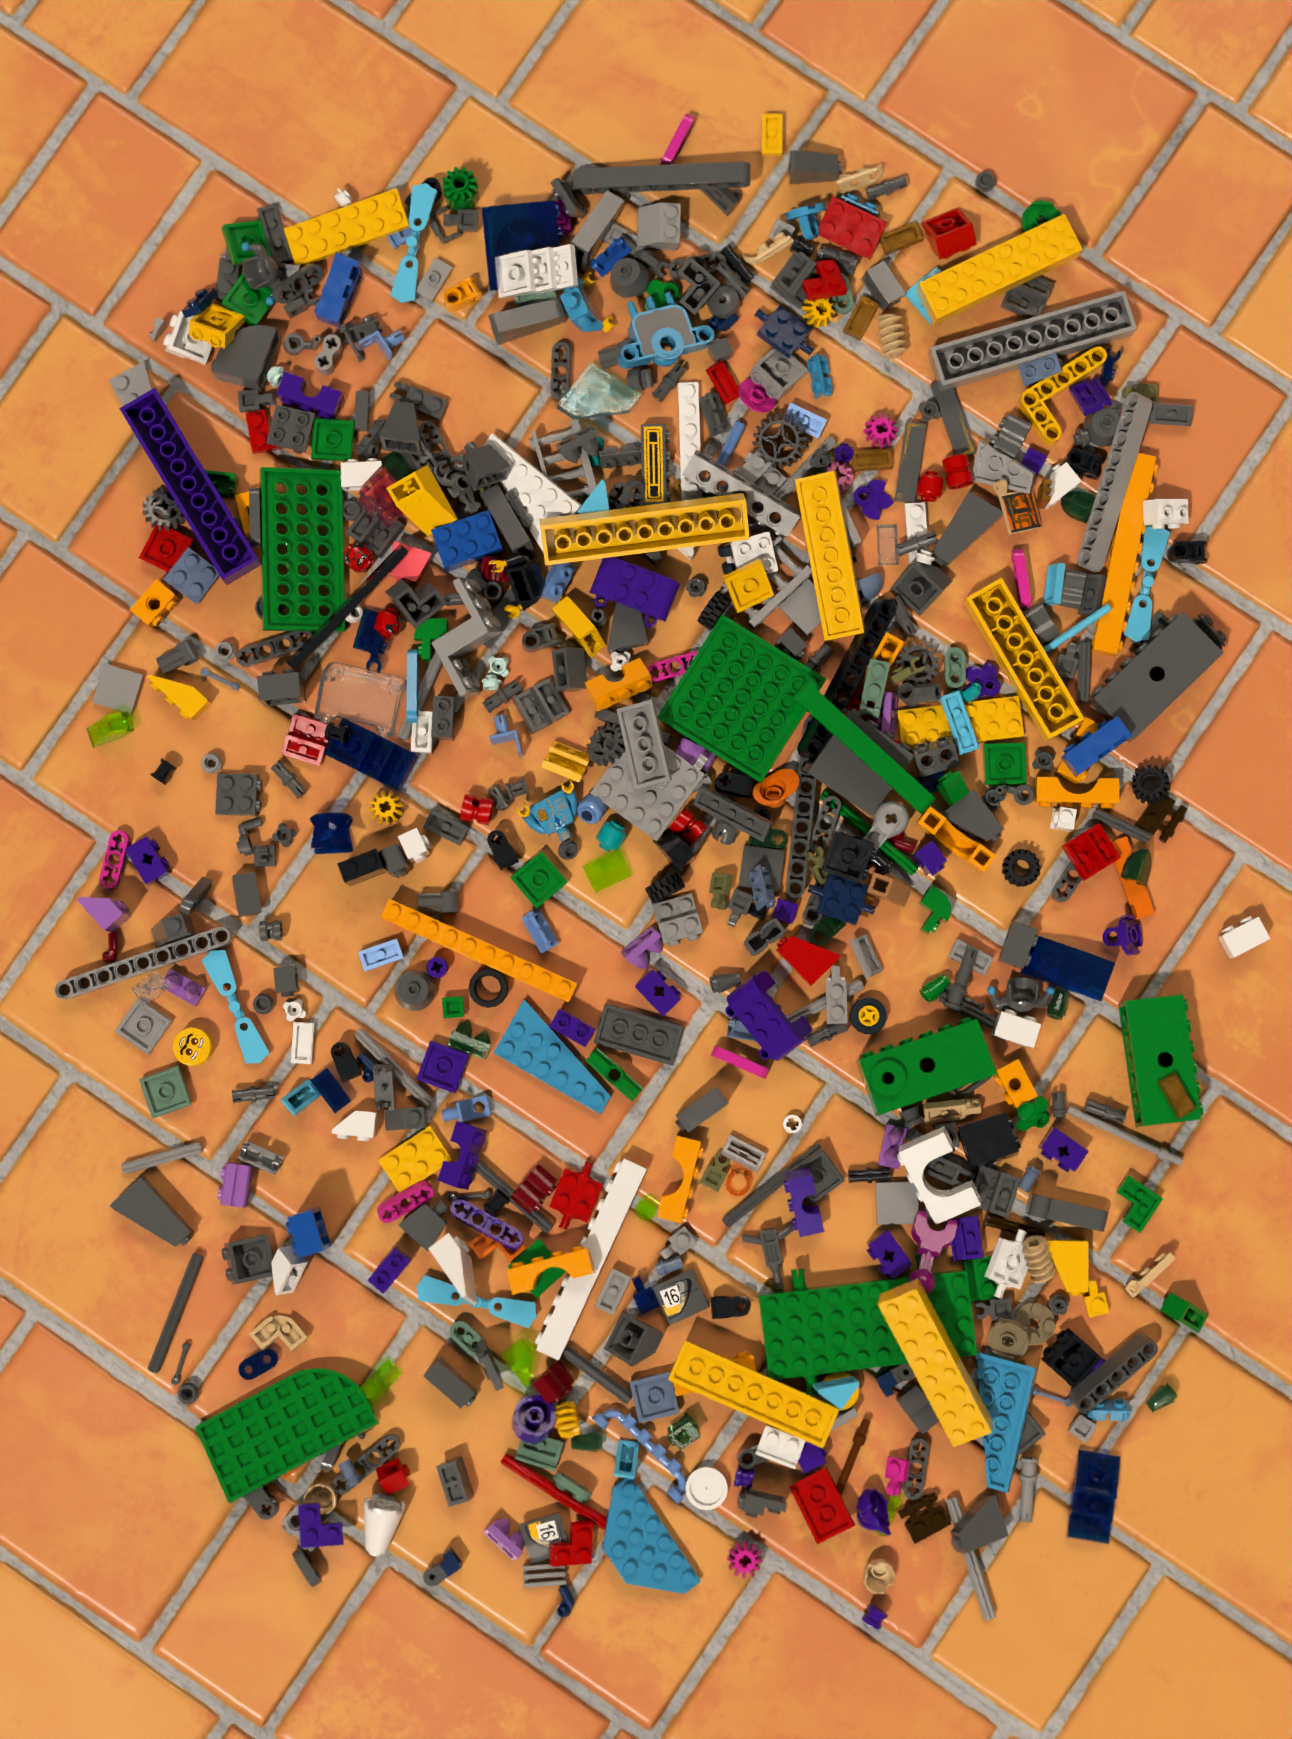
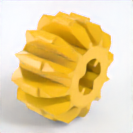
[801,298,836,328]
[368,790,404,825]
[555,1401,581,1438]

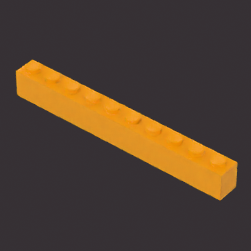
[1091,453,1158,657]
[381,899,578,1003]

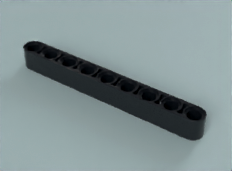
[797,599,896,758]

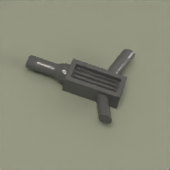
[741,1223,794,1290]

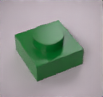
[442,996,465,1019]

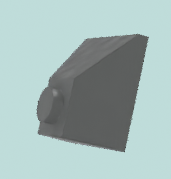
[891,561,953,616]
[604,1311,664,1367]

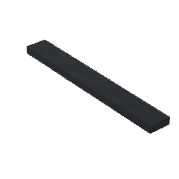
[286,544,408,670]

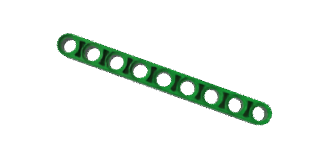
[792,681,936,815]

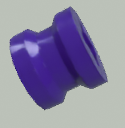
[426,957,448,978]
[734,1465,754,1490]
[862,1604,888,1630]

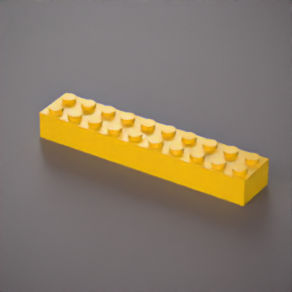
[539,493,750,566]

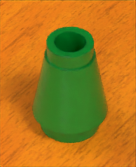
[919,974,950,1003]

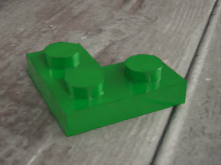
[1116,1175,1163,1233]

